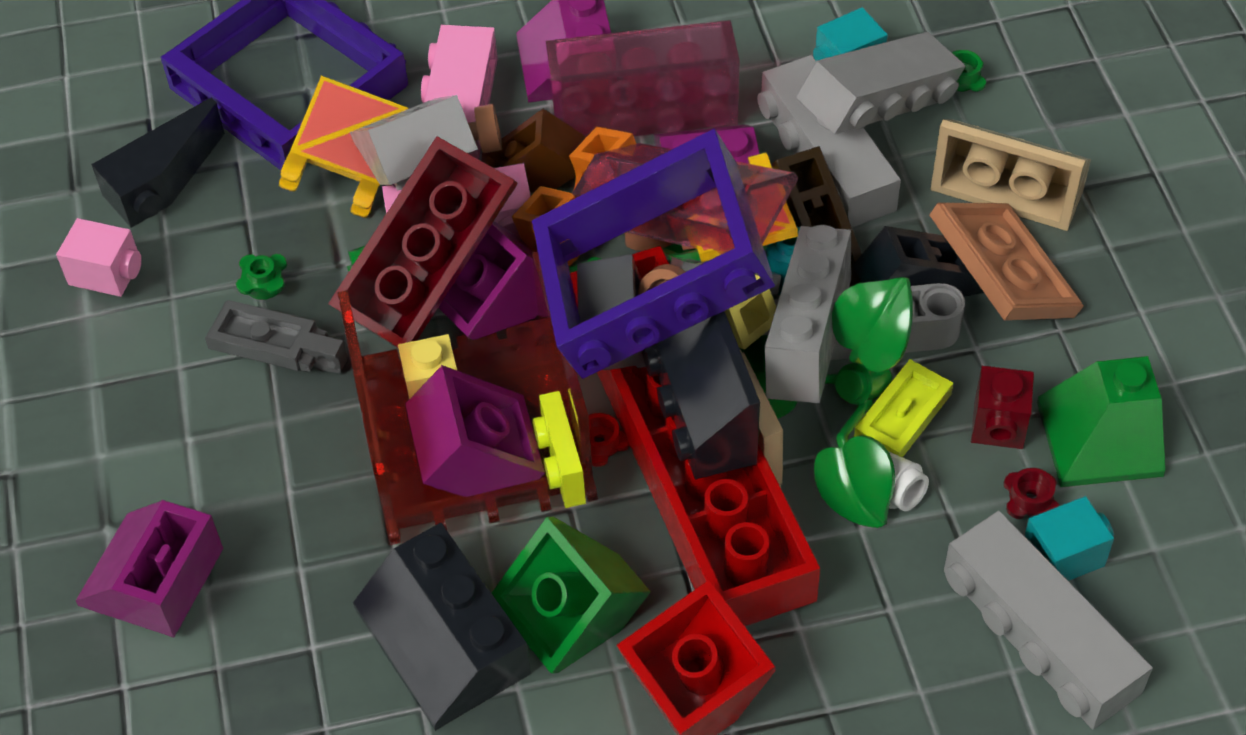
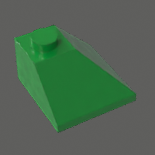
[1037,356,1165,487]
[492,517,651,674]

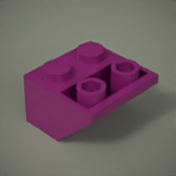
[76,500,224,638]

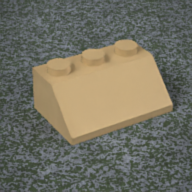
[931,119,1091,231]

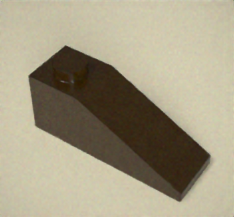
[771,146,862,287]

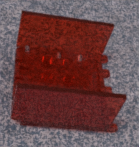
[337,251,598,545]

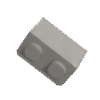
[350,95,478,191]

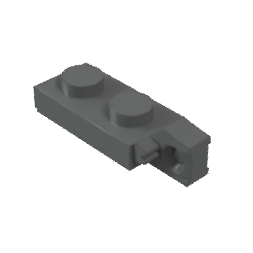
[205,300,348,373]

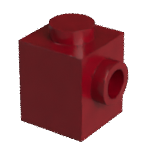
[971,365,1034,449]

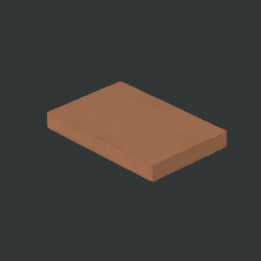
[929,203,1084,320]

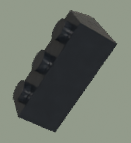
[642,311,760,480]
[353,522,531,731]

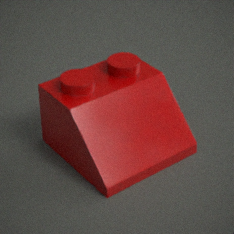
[616,580,776,735]

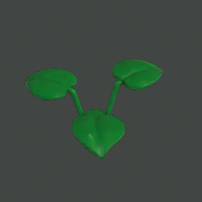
[739,277,913,528]

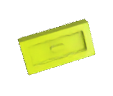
[854,359,954,457]
[533,391,586,508]

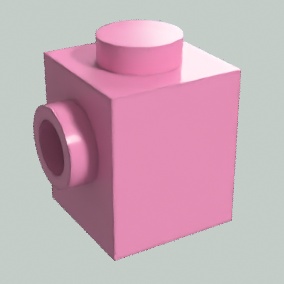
[56,218,141,297]

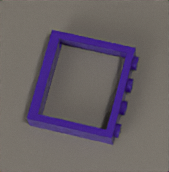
[161,0,409,170]
[532,128,776,379]

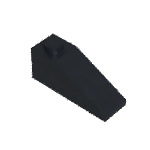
[91,97,225,228]
[854,226,984,297]

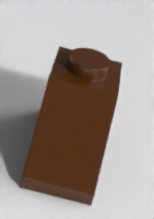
[481,108,585,192]

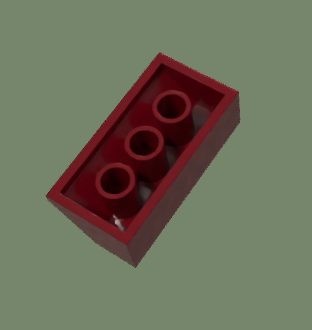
[328,136,518,348]

